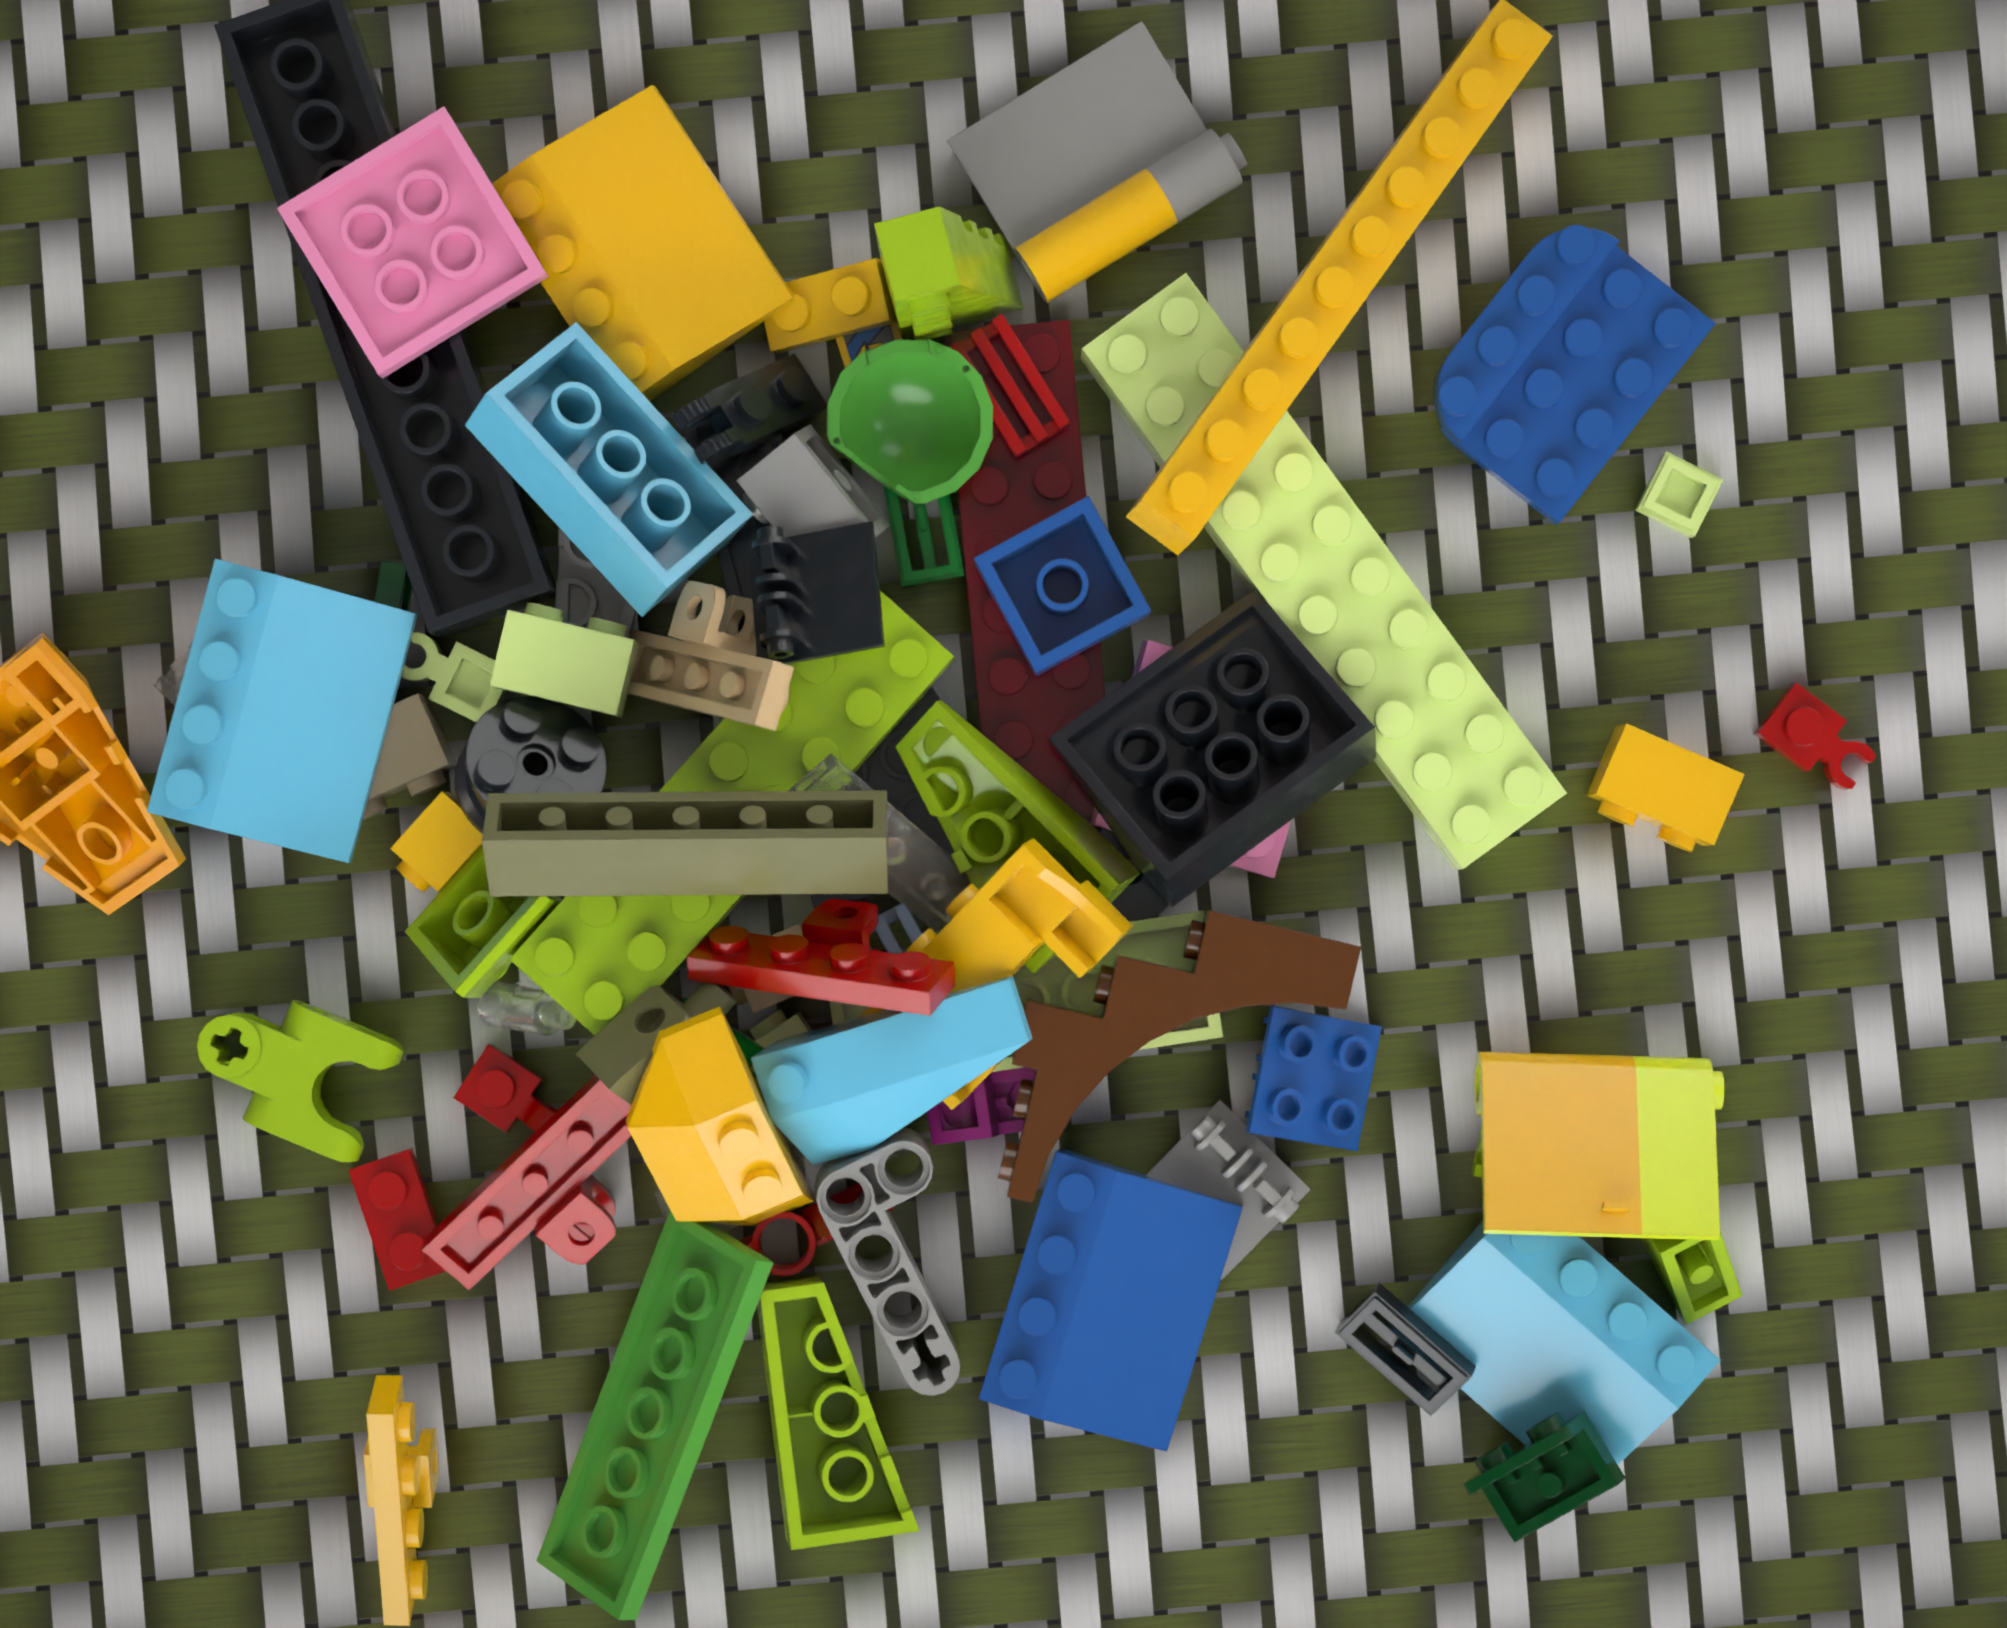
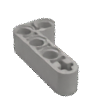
[815,1128,960,1396]

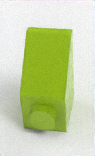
[1640,1231,1743,1325]

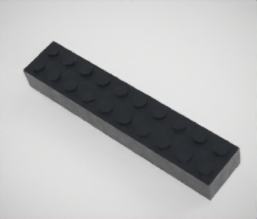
[214,0,557,638]

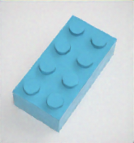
[465,322,753,617]

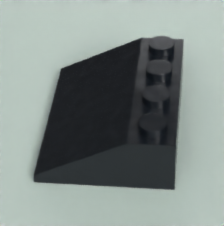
[1049,589,1376,908]

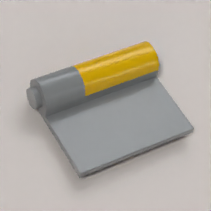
[947,21,1247,303]

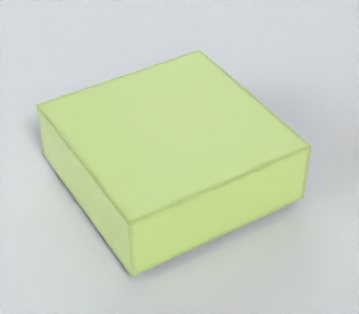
[1635,451,1723,538]

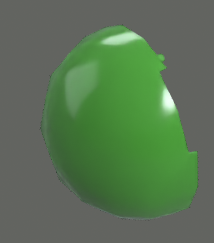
[827,339,993,504]

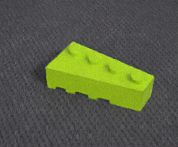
[874,206,1024,343]

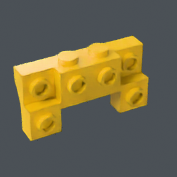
[859,838,1133,1110]

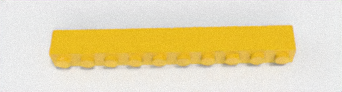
[1126,0,1553,555]

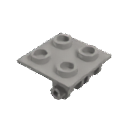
[1146,1100,1311,1280]

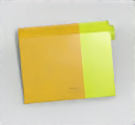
[1474,1052,1724,1240]

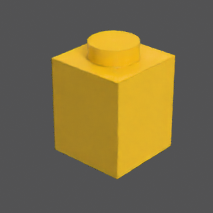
[390,791,483,893]

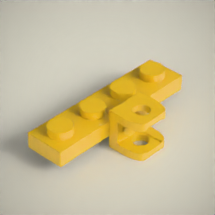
[363,1375,439,1626]

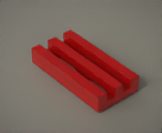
[949,314,1070,458]

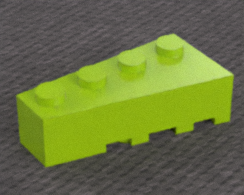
[757,1275,920,1550]

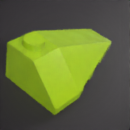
[895,700,1140,974]

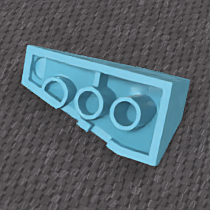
[751,976,1033,1165]

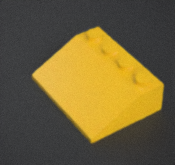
[492,85,795,402]

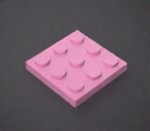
[277,107,549,378]

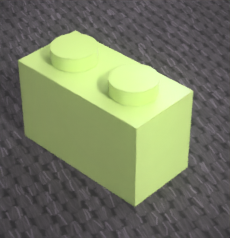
[490,602,640,718]

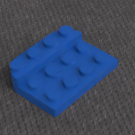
[1434,225,1716,525]

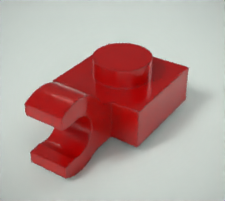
[453,1044,558,1133]

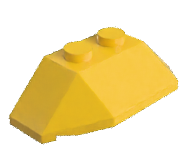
[626,1006,814,1226]

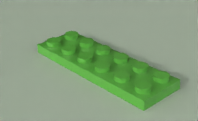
[536,1210,774,1620]

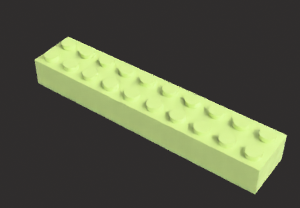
[1080,273,1567,870]

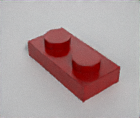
[348,1147,446,1291]

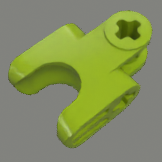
[197,1000,405,1162]

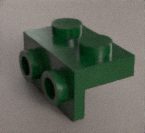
[1463,1411,1625,1543]

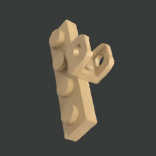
[628,581,794,731]

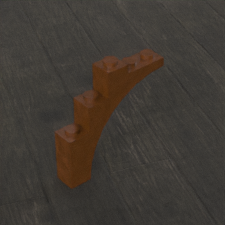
[998,910,1361,1203]

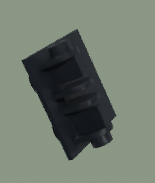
[748,521,885,665]

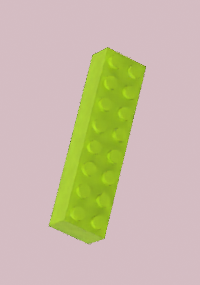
[509,591,955,1036]

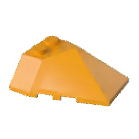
[0,632,186,915]

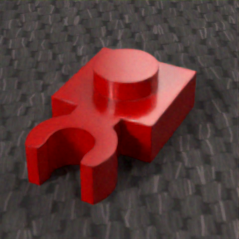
[1754,682,1876,790]

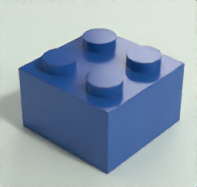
[974,496,1151,677]

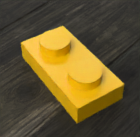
[764,258,897,354]

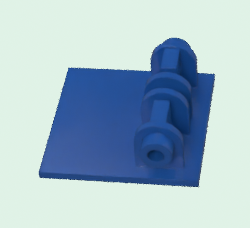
[1244,1005,1382,1151]

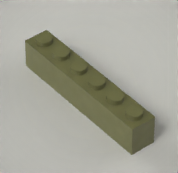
[482,790,889,897]

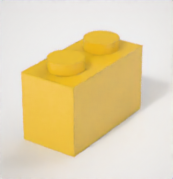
[1586,723,1745,852]

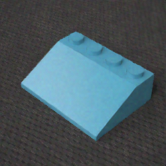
[147,558,418,863]
[1407,1220,1721,1465]

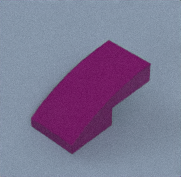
[927,1067,1036,1145]

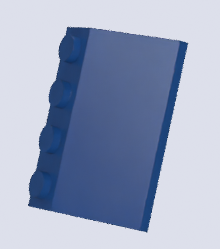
[979,1148,1243,1452]

